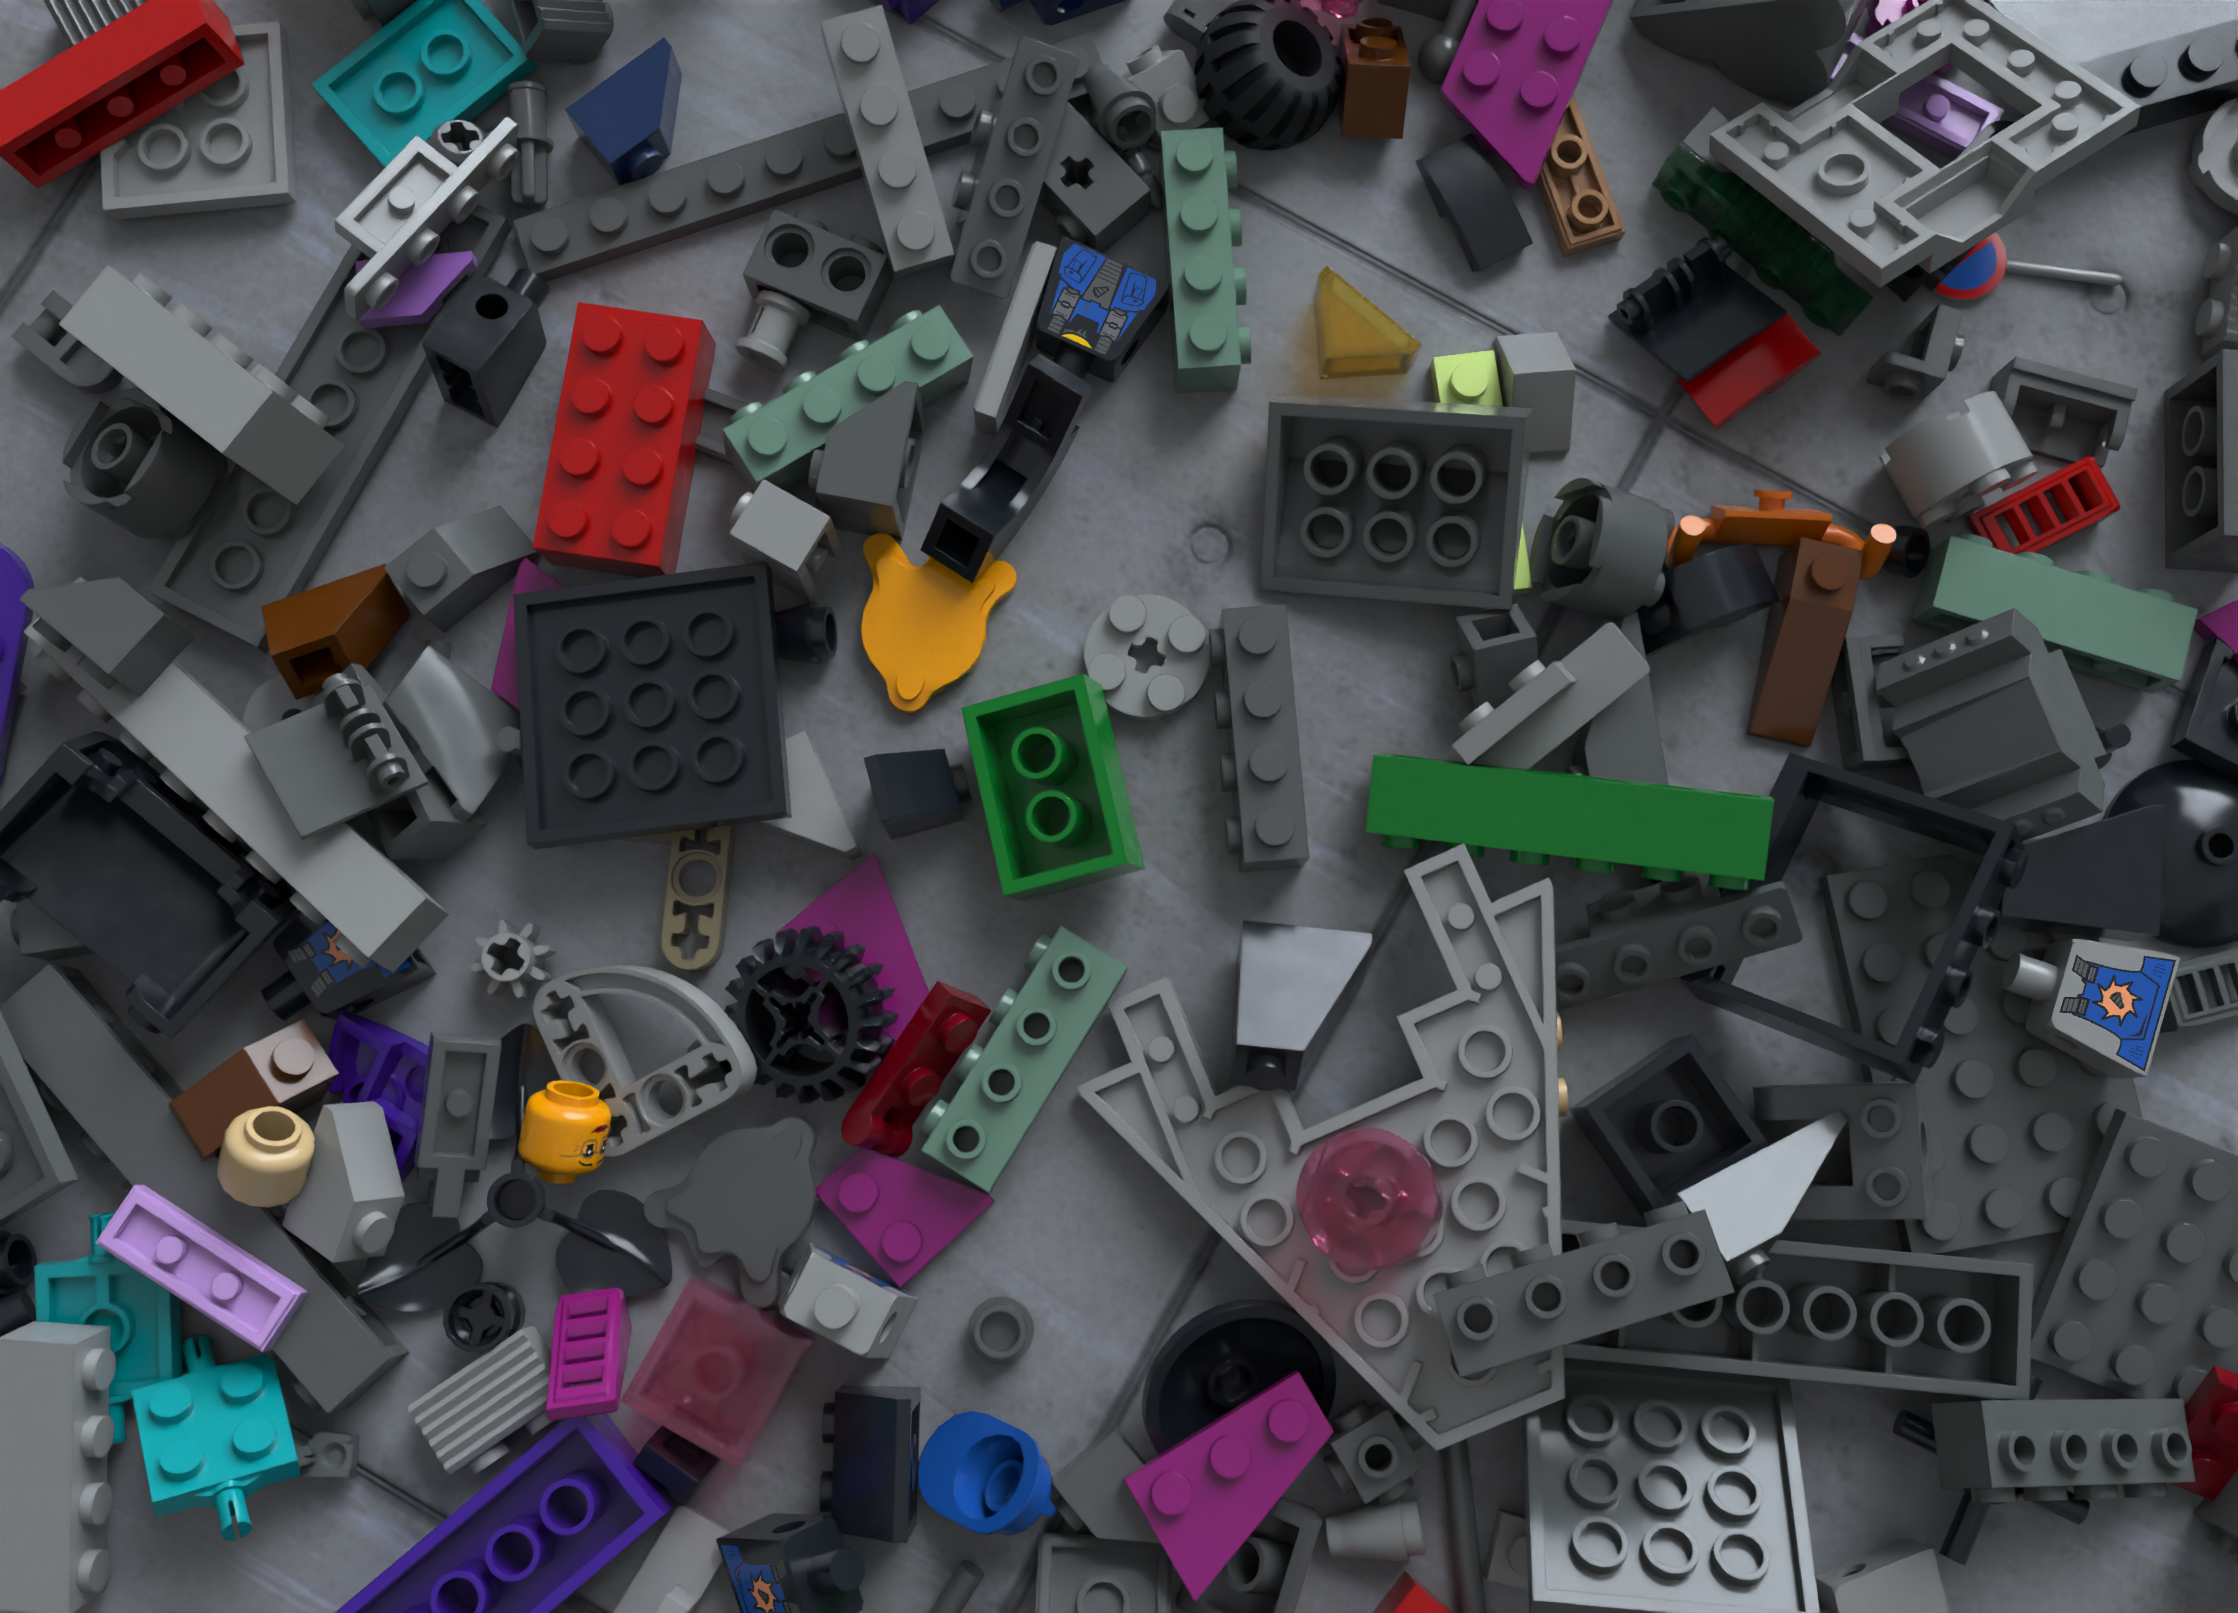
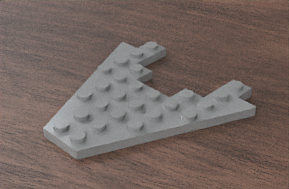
[1077,843,1565,1451]

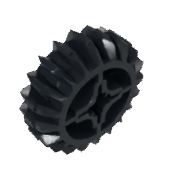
[724,926,899,1104]

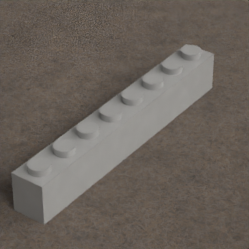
[23,577,449,973]

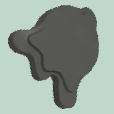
[643,1115,820,1308]

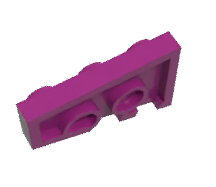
[1124,1370,1334,1602]

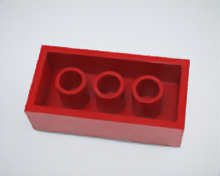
[532,302,716,578]

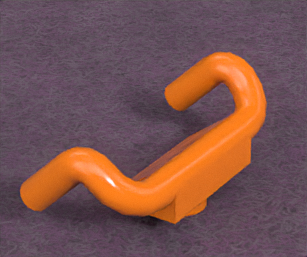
[1664,489,1897,580]

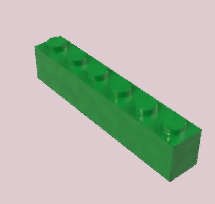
[1365,753,1774,890]

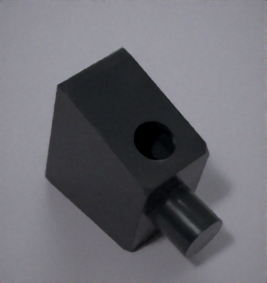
[422,268,550,428]

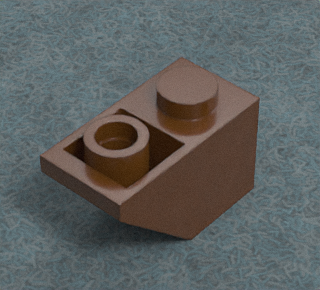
[1338,17,1411,139]
[261,563,410,700]

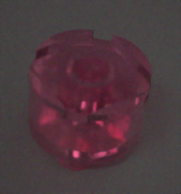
[1296,1127,1443,1269]

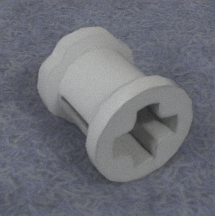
[735,290,810,373]

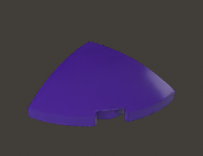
[328,1012,429,1183]

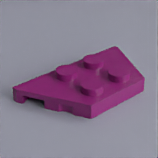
[1440,0,1613,193]

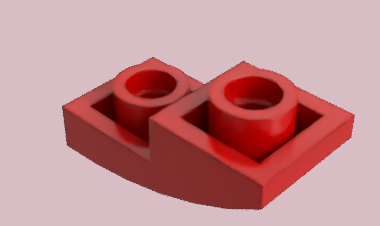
[1677,306,1821,430]

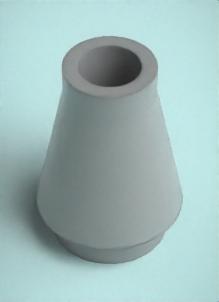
[1326,1496,1426,1563]

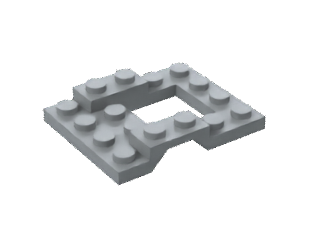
[1709,0,2141,288]

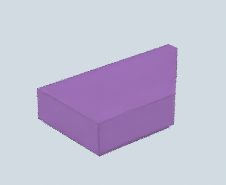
[355,251,478,328]

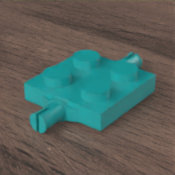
[34,1212,183,1444]
[131,1335,301,1541]

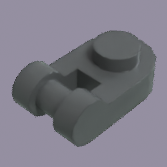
[11,290,124,395]

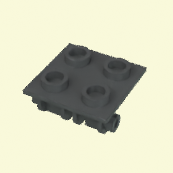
[244,673,429,840]

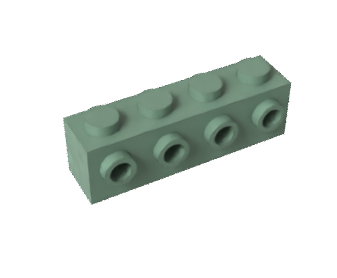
[1159,127,1251,394]
[723,305,974,494]
[1911,534,2198,694]
[919,926,1128,1192]

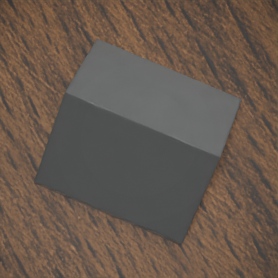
[1176,1497,1322,1613]

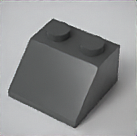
[808,381,927,541]

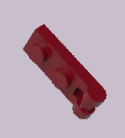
[841,981,992,1157]

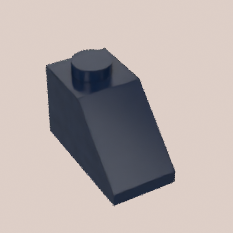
[565,38,682,186]

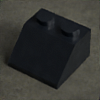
[820,1386,921,1543]

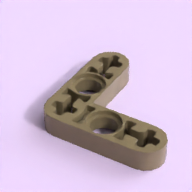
[615,824,736,973]

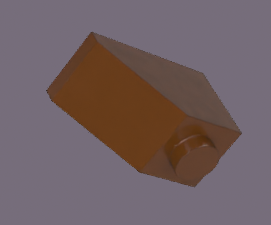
[168,1019,339,1161]

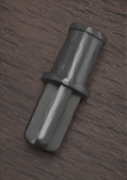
[507,81,553,209]

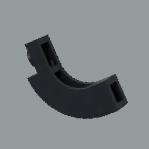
[920,354,1093,583]

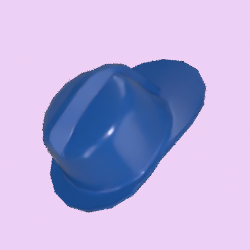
[918,1411,1057,1536]

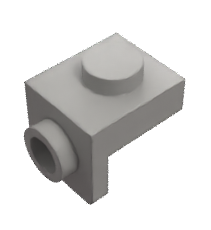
[1122,45,1210,147]

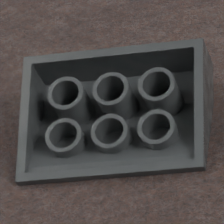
[1260,394,1533,610]

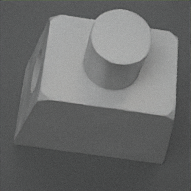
[1815,1538,1949,1613]

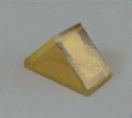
[1313,266,1422,379]

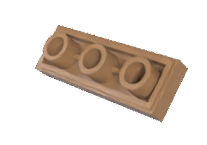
[1536,94,1626,257]

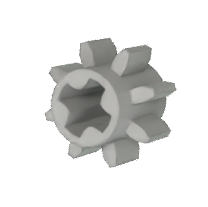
[470,919,557,1000]

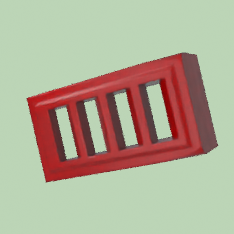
[1965,456,2120,554]

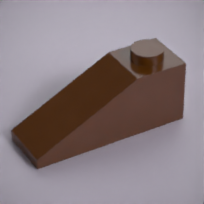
[1746,537,1864,748]

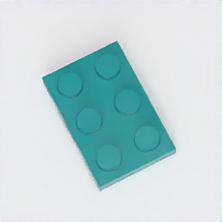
[311,0,537,168]

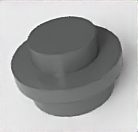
[968,1297,1034,1364]

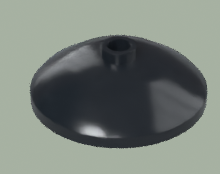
[2102,760,2238,948]
[1142,1299,1336,1455]

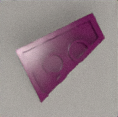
[775,852,929,1059]

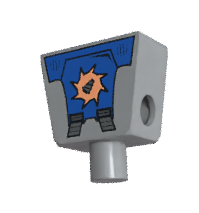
[2002,939,2180,1079]
[778,1242,919,1358]

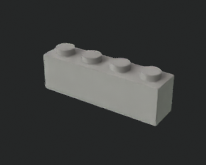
[821,5,955,280]
[0,1321,116,1613]

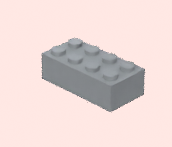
[59,265,345,505]

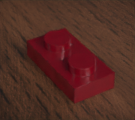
[2169,1365,2238,1501]

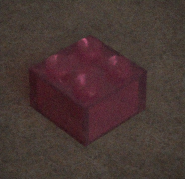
[620,1276,816,1469]

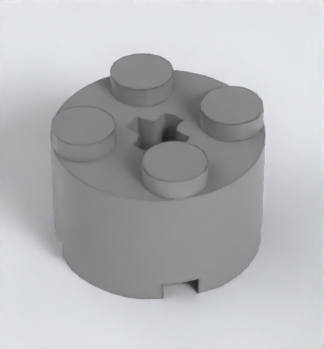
[1879,391,2038,530]

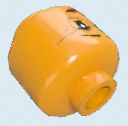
[518,1080,612,1184]

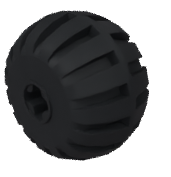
[1194,0,1343,151]

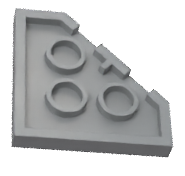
[100,21,297,220]

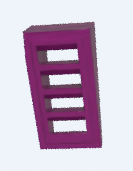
[546,1288,632,1421]

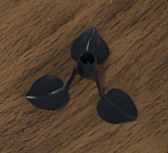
[357,1023,672,1312]

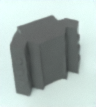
[1875,608,2106,863]

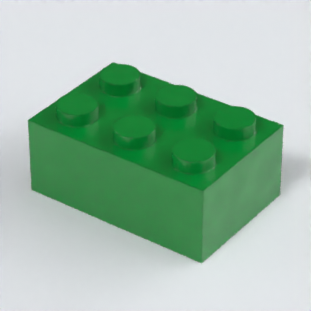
[961,673,1145,901]

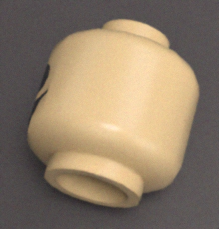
[217,1106,315,1208]

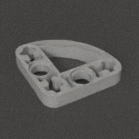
[533,965,757,1157]

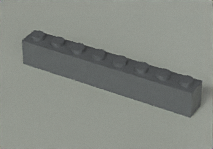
[0,963,409,1414]

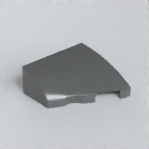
[382,645,521,823]

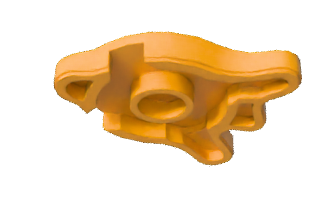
[861,533,1017,714]

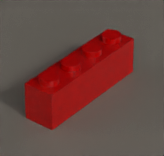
[0,0,245,189]

